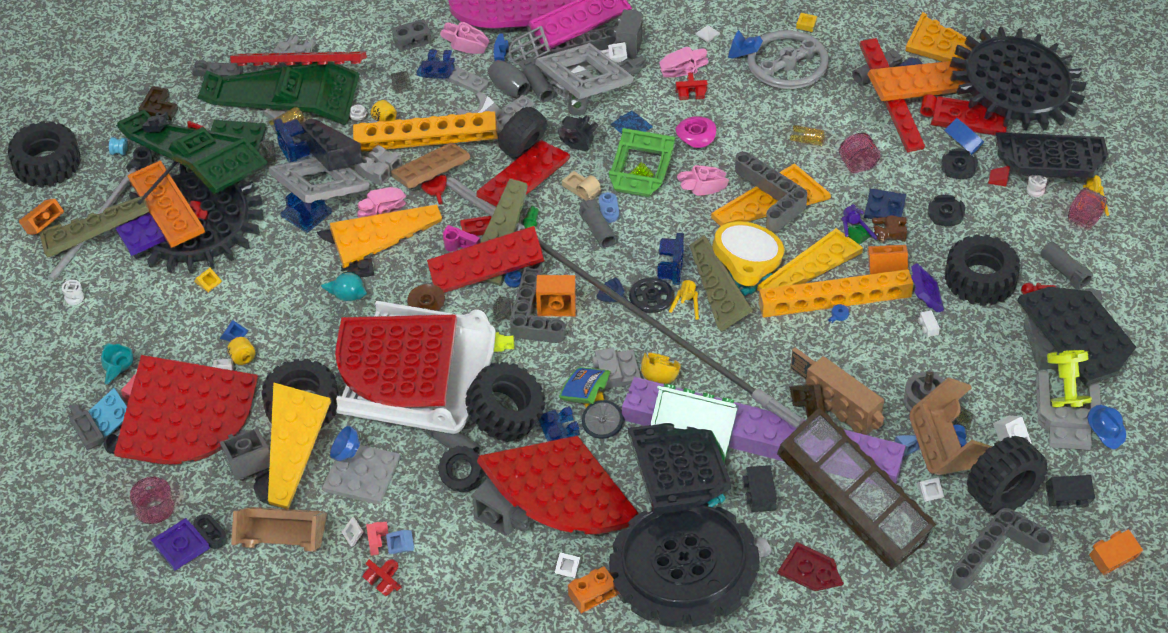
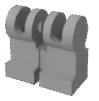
[355,145,402,186]

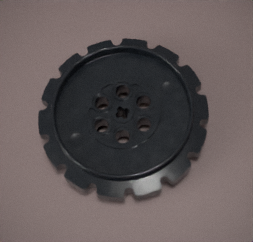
[609,503,760,627]

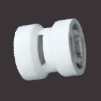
[1026,175,1047,197]
[62,280,84,305]

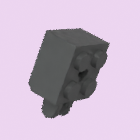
[613,9,643,59]
[219,428,270,481]
[472,478,530,535]

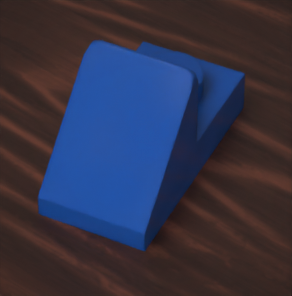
[728,30,763,59]

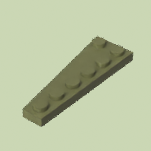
[480,179,528,286]
[39,196,149,258]
[689,235,753,332]

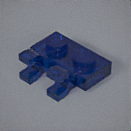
[416,49,455,79]
[538,406,580,442]

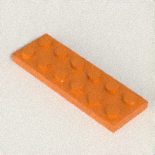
[867,61,965,101]
[127,160,205,248]

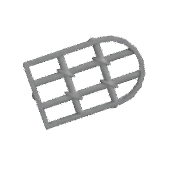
[509,26,551,65]

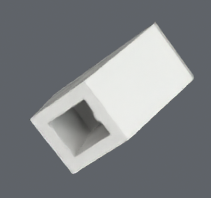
[993,415,1032,444]

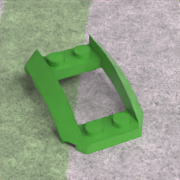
[609,128,675,197]

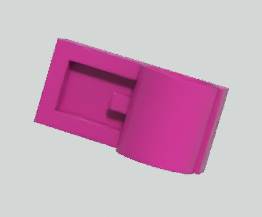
[443,225,480,252]

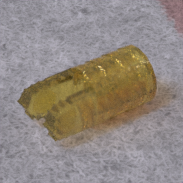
[269,107,304,135]
[790,125,825,146]

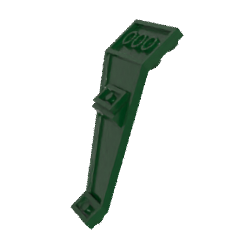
[197,61,360,125]
[116,110,268,194]

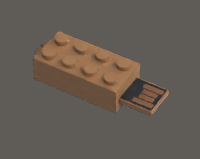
[790,347,884,435]

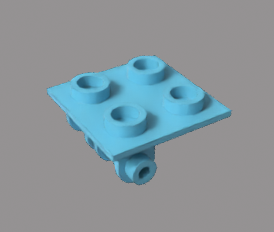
[88,388,127,439]

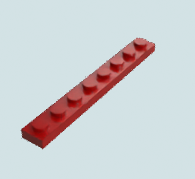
[859,38,925,153]
[230,51,367,66]

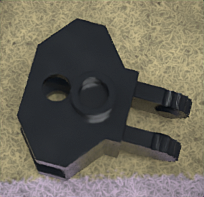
[558,115,598,151]

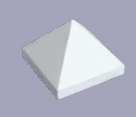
[696,25,720,42]
[342,517,363,547]

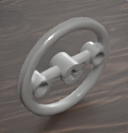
[748,30,828,89]

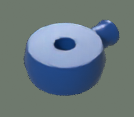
[828,304,849,323]

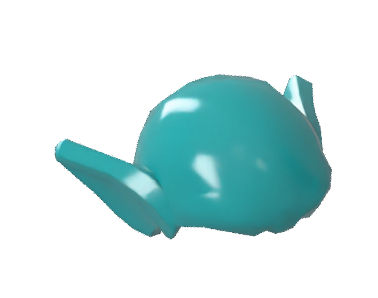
[321,272,367,301]
[101,343,134,384]

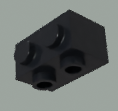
[742,465,777,512]
[1045,475,1095,509]

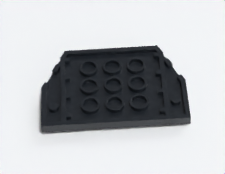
[995,132,1108,179]
[1017,287,1136,386]
[628,423,731,514]

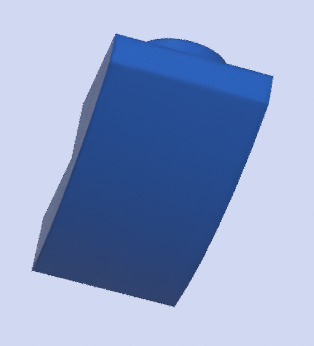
[494,33,509,61]
[944,118,984,155]

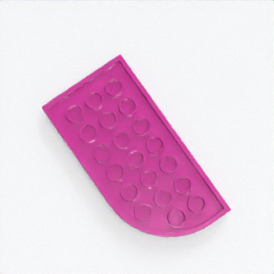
[448,0,574,28]

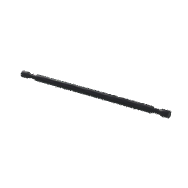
[137,161,178,205]

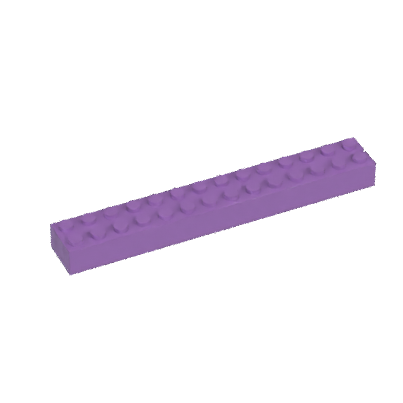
[622,377,906,486]

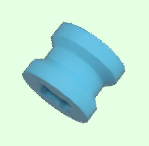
[109,137,128,155]

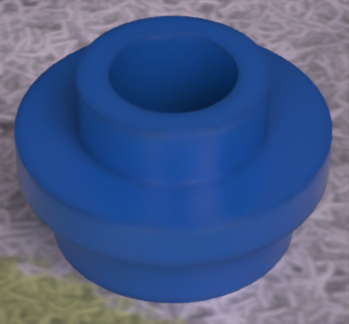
[505,270,522,287]

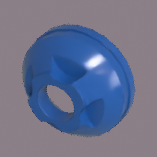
[330,426,360,461]

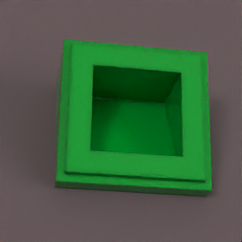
[848,225,871,245]

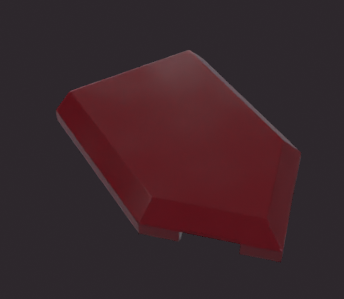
[777,542,844,591]

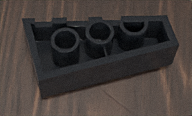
[299,119,362,171]

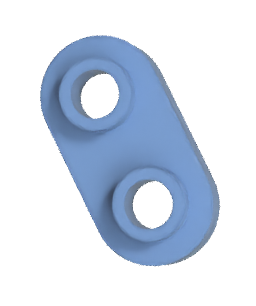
[599,192,619,223]

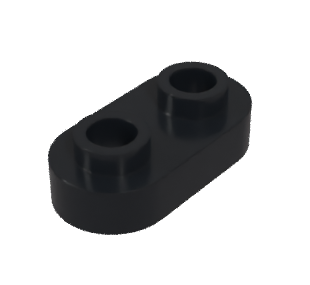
[193,514,227,549]

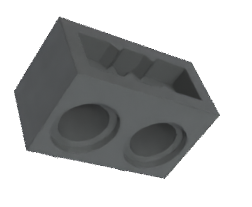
[392,19,432,52]

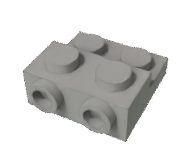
[592,348,641,389]

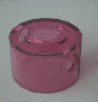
[839,132,880,174]
[1068,187,1107,230]
[130,476,175,524]

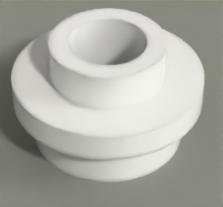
[349,105,367,121]

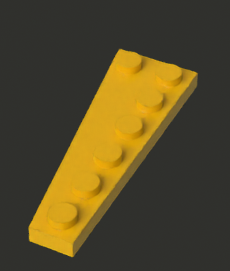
[757,228,863,291]

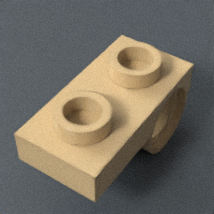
[562,171,601,201]

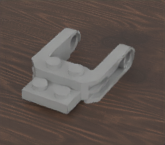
[1036,370,1101,450]

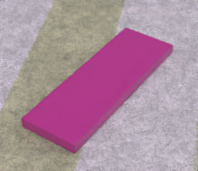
[528,0,632,51]

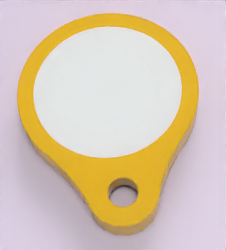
[712,221,784,286]

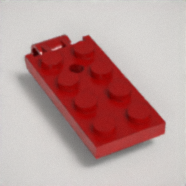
[920,94,1007,135]

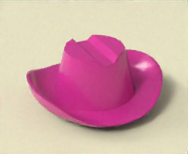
[675,116,716,148]

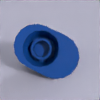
[1088,405,1126,449]

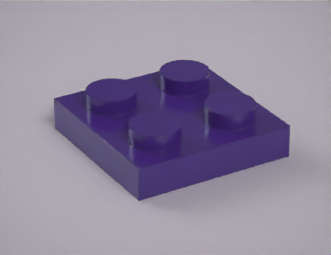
[116,213,165,256]
[911,263,944,312]
[151,518,210,571]

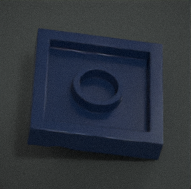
[864,188,906,219]

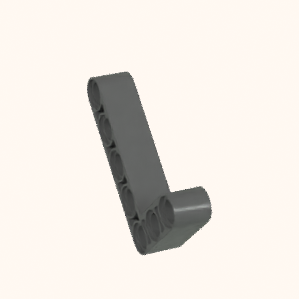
[527,25,616,57]
[735,151,807,232]
[510,262,565,343]
[951,508,1053,590]

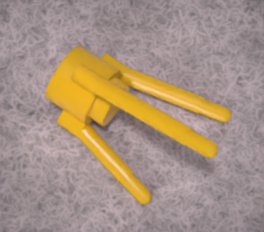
[1077,175,1109,216]
[669,280,699,320]

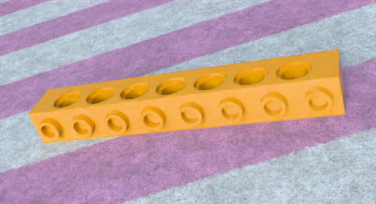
[353,111,498,152]
[758,269,913,318]

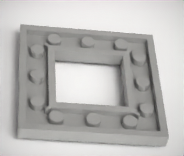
[535,43,634,99]
[269,158,369,203]

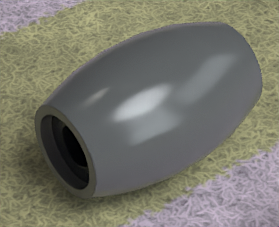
[488,60,530,98]

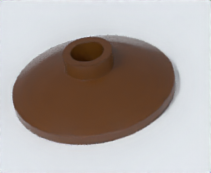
[407,284,445,311]

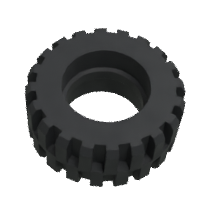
[7,121,81,187]
[945,234,1020,306]
[261,359,339,429]
[465,362,545,441]
[967,436,1048,515]

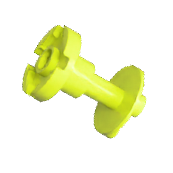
[1047,350,1092,407]

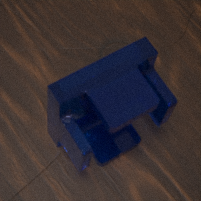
[274,118,310,163]
[280,192,333,233]
[657,233,684,285]

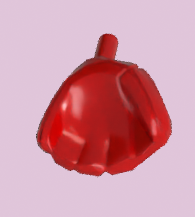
[421,175,447,205]

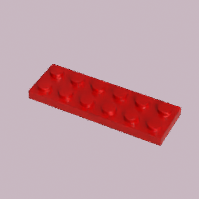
[476,140,570,207]
[427,226,545,293]

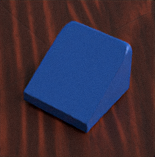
[220,320,248,342]

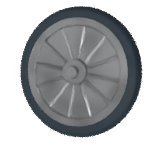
[582,400,624,439]

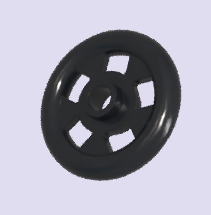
[629,277,674,313]

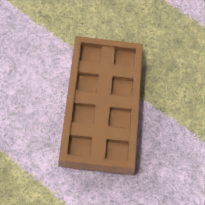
[390,143,470,189]

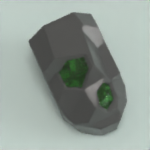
[568,93,588,116]

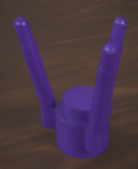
[841,204,877,239]

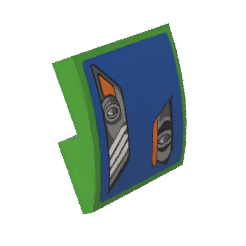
[559,367,610,404]

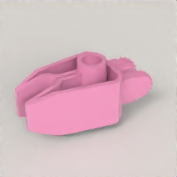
[440,22,489,54]
[659,47,708,78]
[677,165,729,196]
[357,187,406,218]

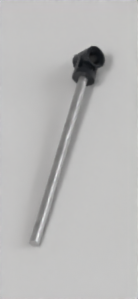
[48,146,153,281]

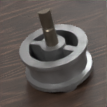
[903,371,945,412]

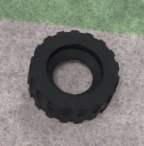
[438,445,485,492]

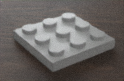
[322,445,401,505]

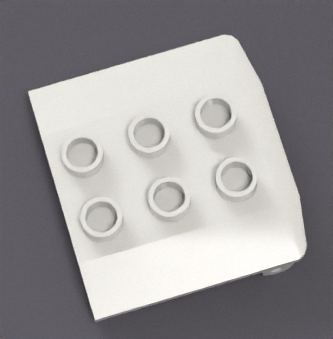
[336,301,496,434]

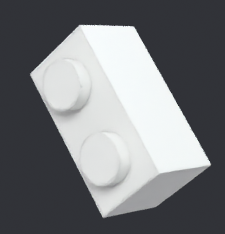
[918,310,940,337]

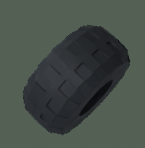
[498,107,548,159]

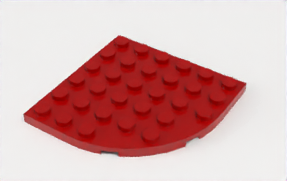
[335,314,457,407]
[114,355,258,464]
[477,436,639,534]

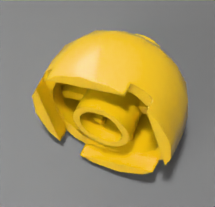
[641,353,681,384]

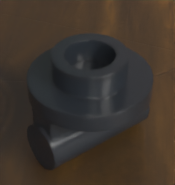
[104,434,119,454]

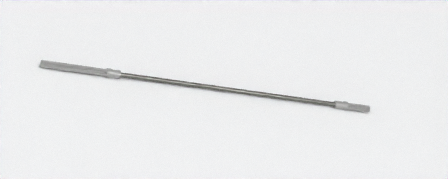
[446,177,804,428]

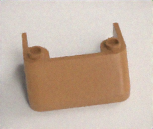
[909,377,992,475]
[231,507,327,551]

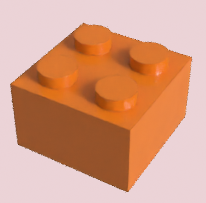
[536,275,576,316]

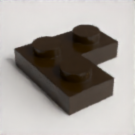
[138,86,178,121]
[789,384,826,418]

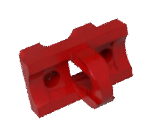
[675,72,708,100]
[362,559,402,597]

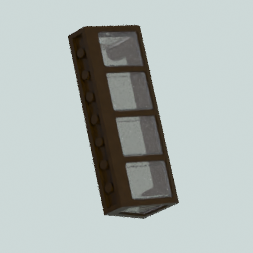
[777,408,936,570]

